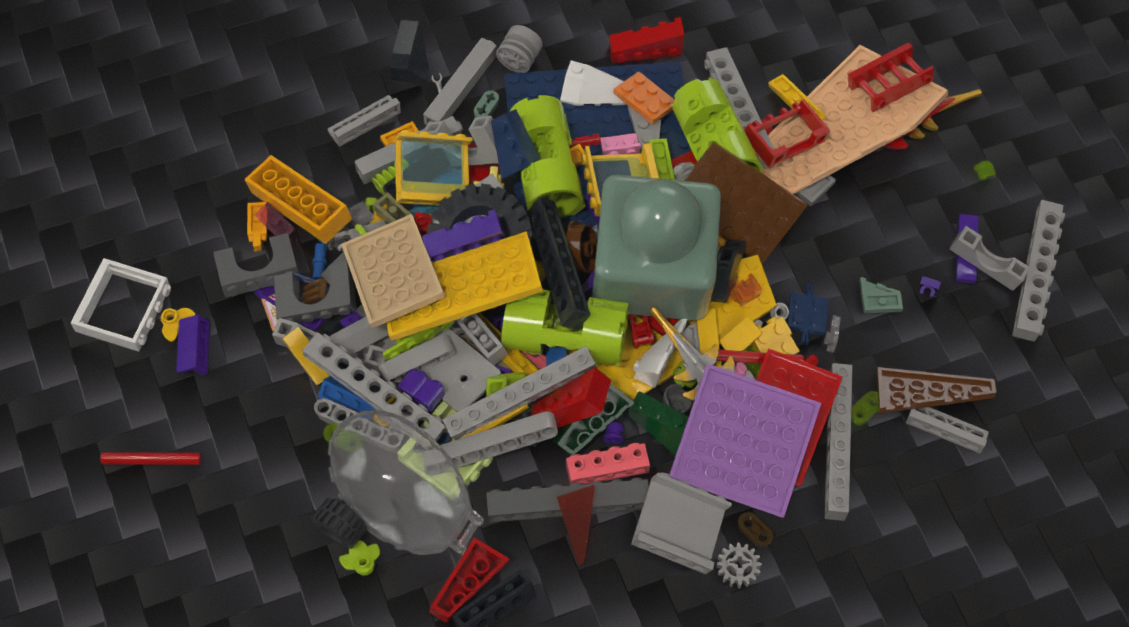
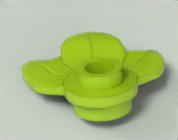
[339,540,380,576]

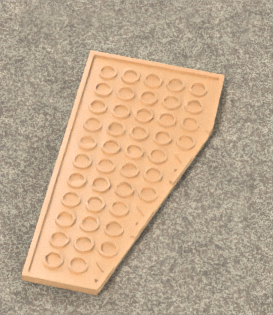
[762,45,948,194]

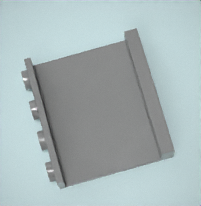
[631,473,732,574]

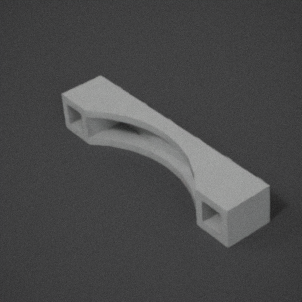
[272,318,388,375]

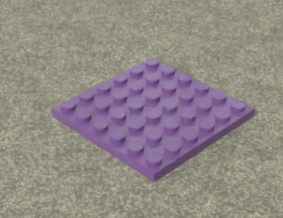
[669,364,821,518]

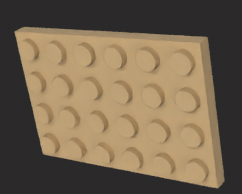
[341,214,445,328]

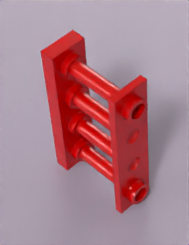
[848,42,934,112]

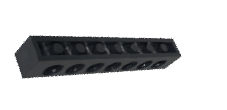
[527,197,590,330]

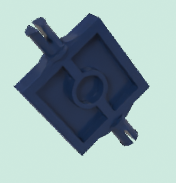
[787,284,828,345]

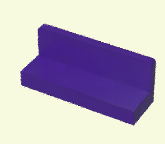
[176,314,210,376]

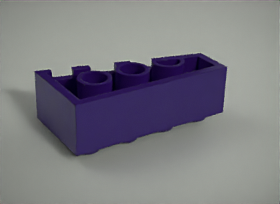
[422,209,505,262]

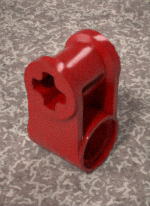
[628,314,654,349]

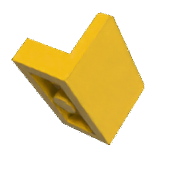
[719,316,762,351]

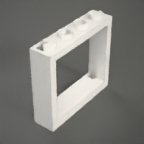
[71,258,171,351]

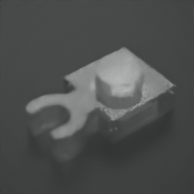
[824,315,841,352]

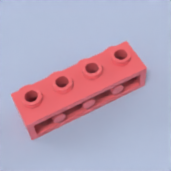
[566,443,650,486]

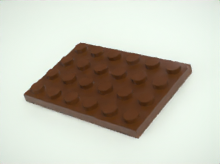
[684,141,807,264]

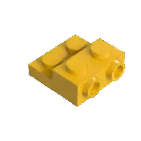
[751,316,800,355]

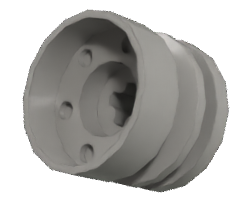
[496,25,543,73]

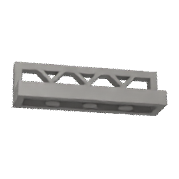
[328,95,401,147]
[906,407,989,454]

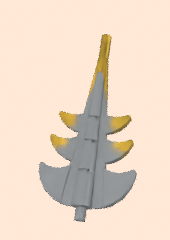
[650,306,755,401]

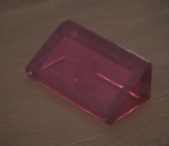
[255,202,295,236]

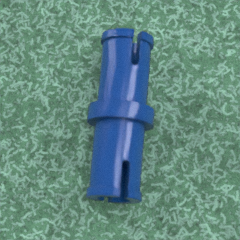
[312,243,327,282]

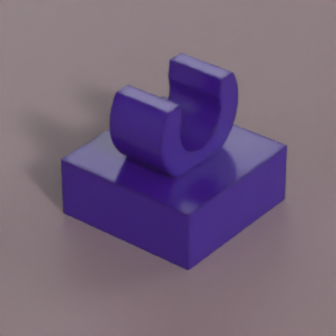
[920,276,941,297]

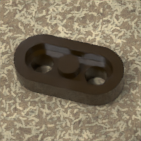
[738,512,774,548]

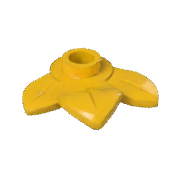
[161,308,195,342]

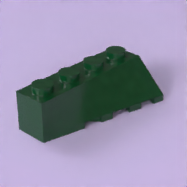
[628,391,689,456]

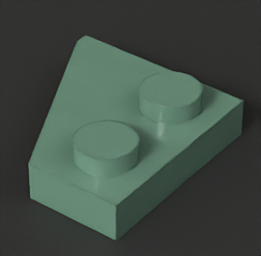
[859,277,903,313]

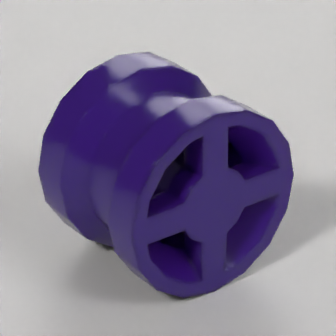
[603,422,624,444]

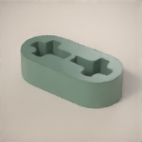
[474,90,499,118]

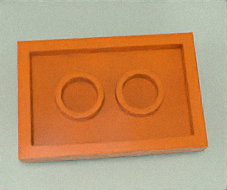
[613,72,674,124]

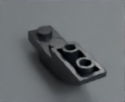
[710,240,747,303]

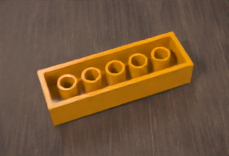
[244,155,352,244]

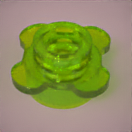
[974,161,996,180]

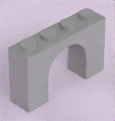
[423,116,499,168]

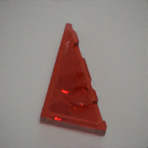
[557,485,595,565]

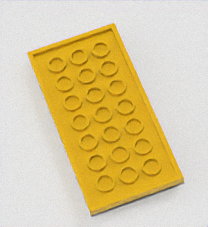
[387,231,543,341]

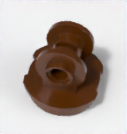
[539,221,597,278]

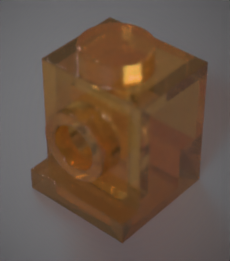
[730,273,762,306]

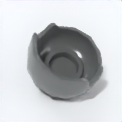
[662,384,692,414]

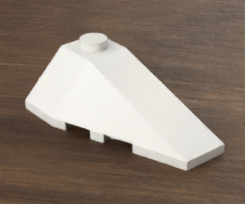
[560,61,627,106]
[633,319,688,388]

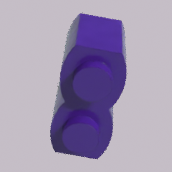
[397,369,445,412]

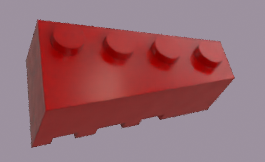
[609,17,684,63]
[531,367,611,428]
[429,537,509,623]

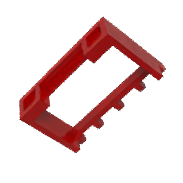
[742,99,830,168]

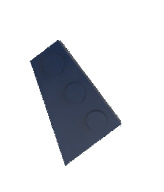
[491,109,541,179]

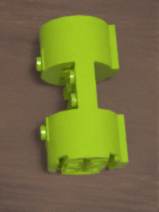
[671,78,763,173]
[510,95,585,218]
[501,290,629,366]

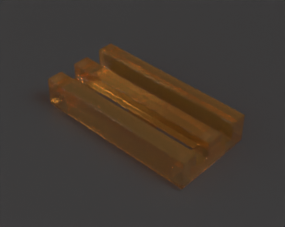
[302,278,327,305]

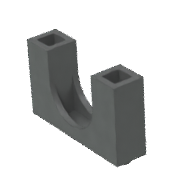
[213,233,299,298]
[274,262,357,323]

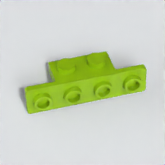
[382,321,455,361]

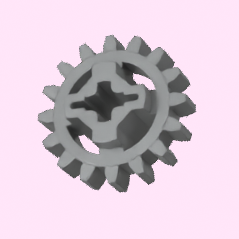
[716,543,762,588]

